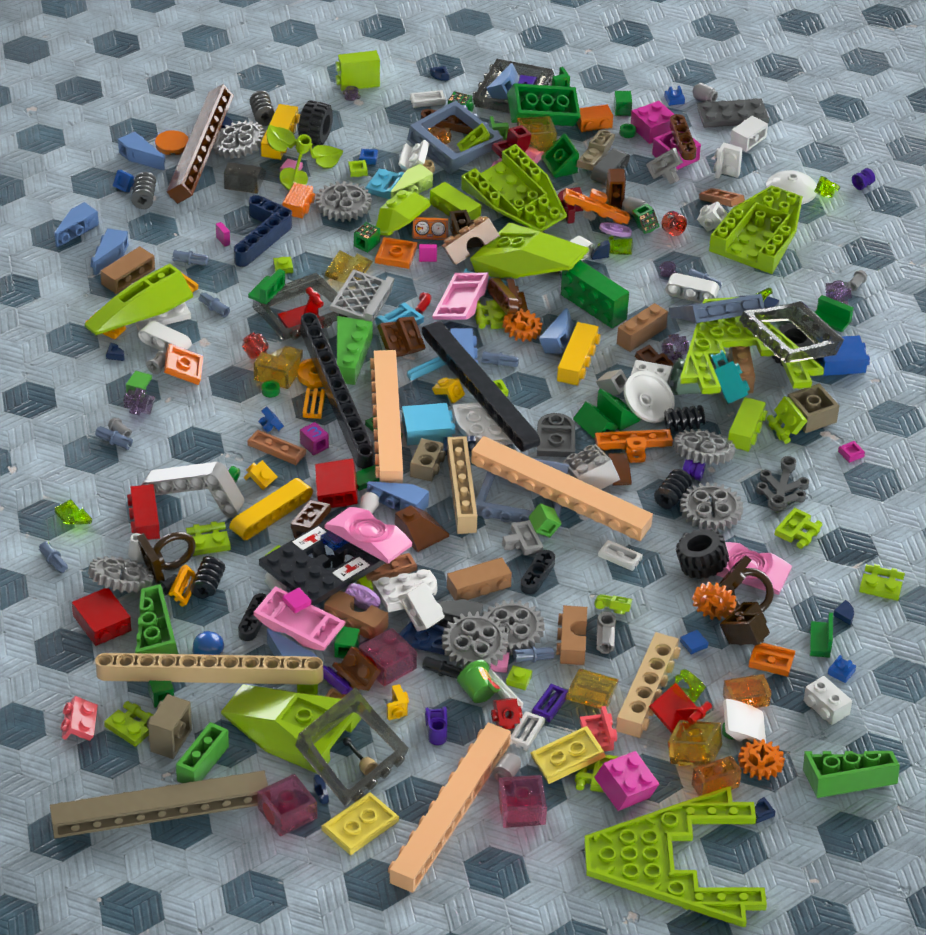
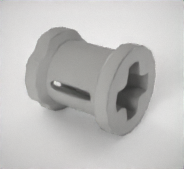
[146,351,166,374]

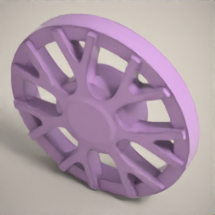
[599,222,632,237]
[345,584,381,611]

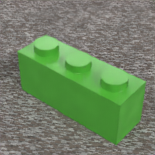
[176,722,229,783]

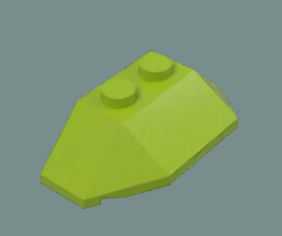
[376,190,431,236]

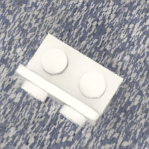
[398,140,429,171]
[714,142,743,179]

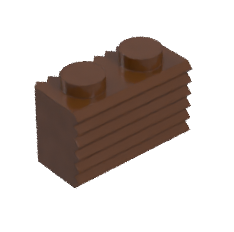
[606,169,626,209]

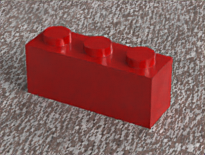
[127,484,160,540]

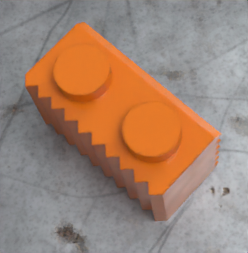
[576,104,613,132]
[282,182,315,219]

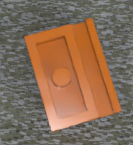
[748,643,796,677]

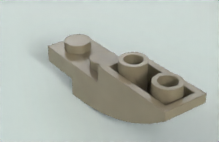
[576,130,615,171]

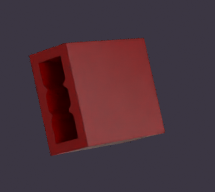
[315,458,358,508]
[72,588,132,646]

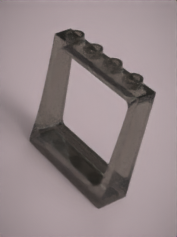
[473,59,554,113]
[252,273,351,341]
[739,301,844,363]
[295,688,409,807]

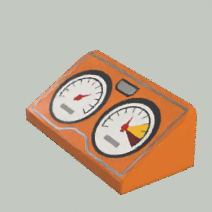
[412,217,448,240]

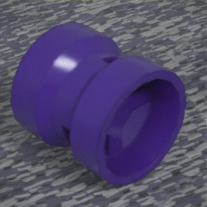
[851,168,876,190]
[683,459,706,481]

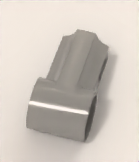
[596,611,616,654]

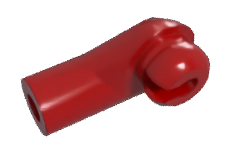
[415,292,432,314]

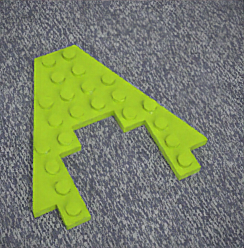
[680,297,824,394]
[584,786,767,927]

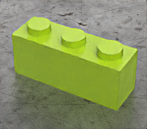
[430,182,481,220]
[728,397,768,452]

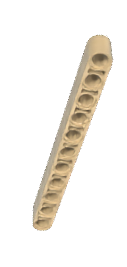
[95,653,323,685]

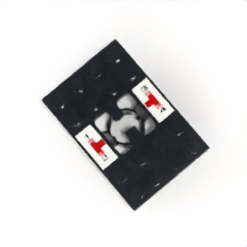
[259,509,401,606]

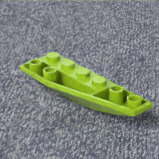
[84,263,193,335]

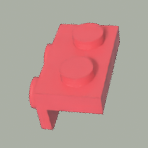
[61,696,98,741]
[580,706,617,752]

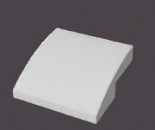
[723,699,766,743]

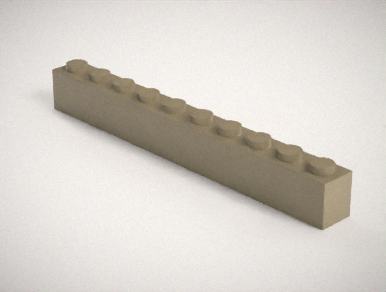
[50,770,270,839]

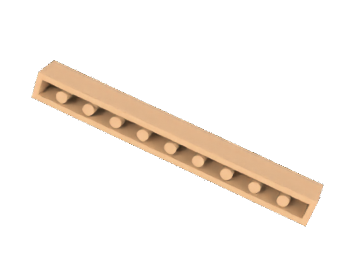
[370,350,403,483]
[471,436,653,542]
[388,722,511,893]

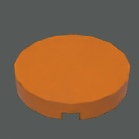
[155,130,189,155]

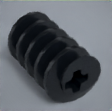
[664,405,705,431]
[654,469,693,509]
[190,556,226,599]

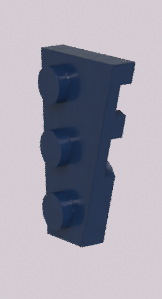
[394,621,465,655]

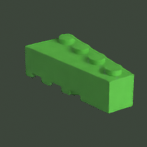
[337,316,373,385]
[135,584,179,654]
[803,751,900,798]

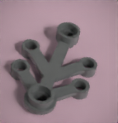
[756,456,809,512]

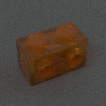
[723,674,771,708]
[692,755,742,796]

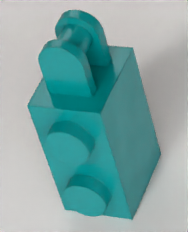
[711,350,750,405]

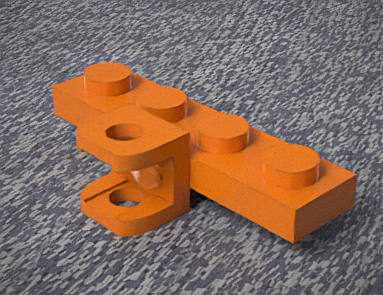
[563,188,630,224]
[595,429,673,463]

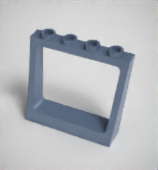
[407,101,503,174]
[669,294,765,323]
[476,458,569,522]

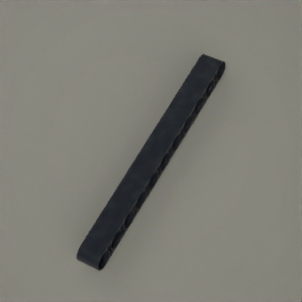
[300,313,374,469]
[422,321,540,452]

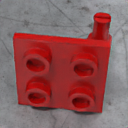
[277,287,326,338]
[648,683,712,738]

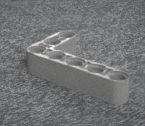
[141,462,244,518]

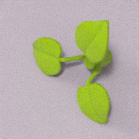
[266,124,343,190]

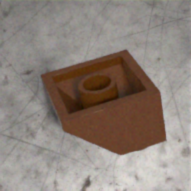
[395,505,449,552]

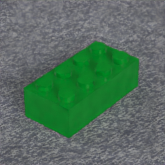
[507,83,581,126]
[561,260,629,329]

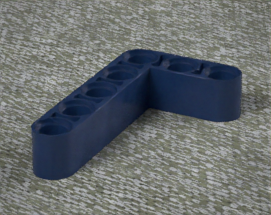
[234,195,292,267]

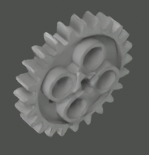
[213,120,265,159]
[315,181,372,222]
[673,429,735,465]
[680,482,743,531]
[88,556,154,593]
[483,599,545,655]
[442,611,508,669]

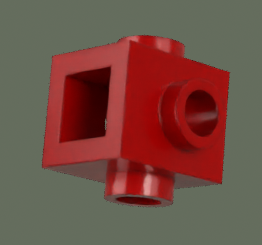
[491,698,522,729]

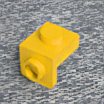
[432,377,465,403]
[244,460,278,490]
[386,684,409,720]

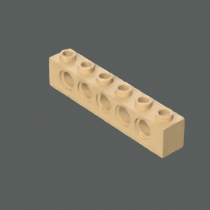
[447,436,477,534]
[616,632,681,738]

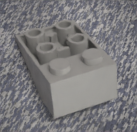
[562,444,620,490]

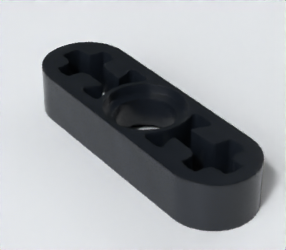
[520,550,555,595]
[238,593,268,641]

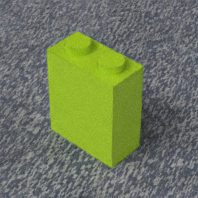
[335,50,380,91]

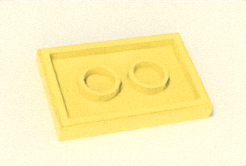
[530,726,606,784]
[322,792,399,856]

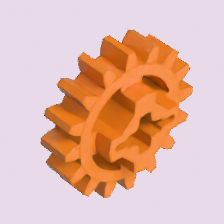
[502,308,542,342]
[692,582,737,620]
[738,739,785,780]

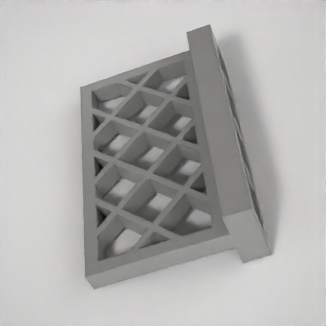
[329,269,395,322]

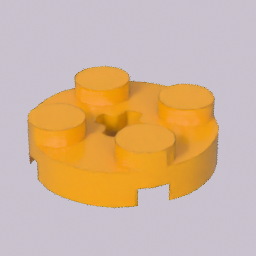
[298,358,323,390]

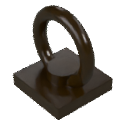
[136,532,196,584]
[719,555,774,612]

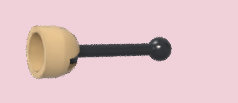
[343,737,378,776]

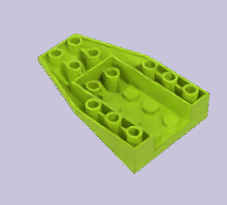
[461,144,567,232]
[709,185,803,274]
[470,223,589,279]
[221,684,362,774]

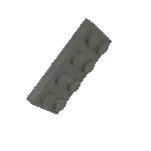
[697,98,769,128]

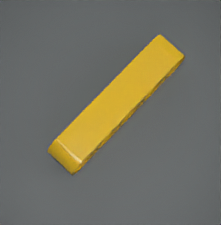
[229,478,313,540]

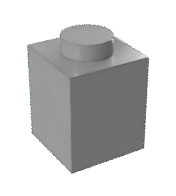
[596,369,627,395]

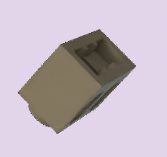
[410,438,446,482]

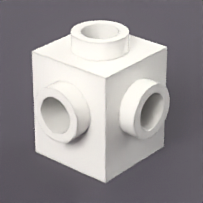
[697,201,728,232]

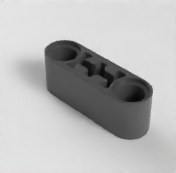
[590,148,630,186]

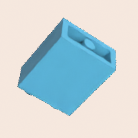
[402,403,455,446]

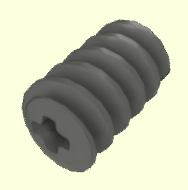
[249,90,275,126]
[131,172,156,209]

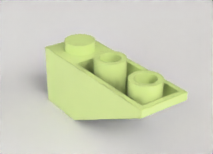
[391,164,433,199]

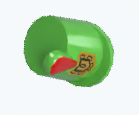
[457,660,500,703]

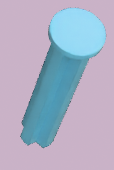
[407,356,446,381]

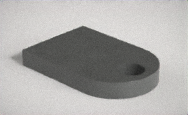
[537,413,575,457]

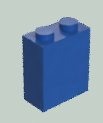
[816,335,870,376]

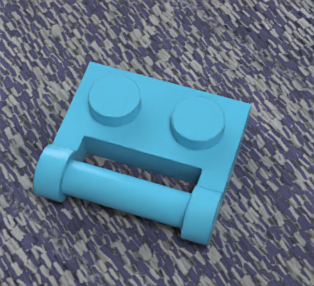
[365,168,404,199]
[375,303,424,326]

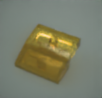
[324,250,373,283]
[566,669,619,709]

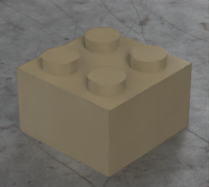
[787,383,839,433]
[147,694,192,759]

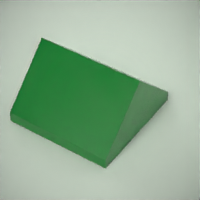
[541,133,579,178]
[597,388,642,431]

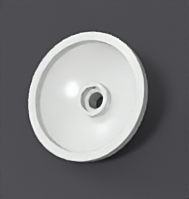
[766,170,817,205]
[624,371,675,423]

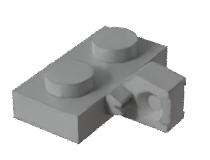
[646,148,683,184]
[502,520,543,556]

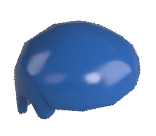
[192,631,224,655]

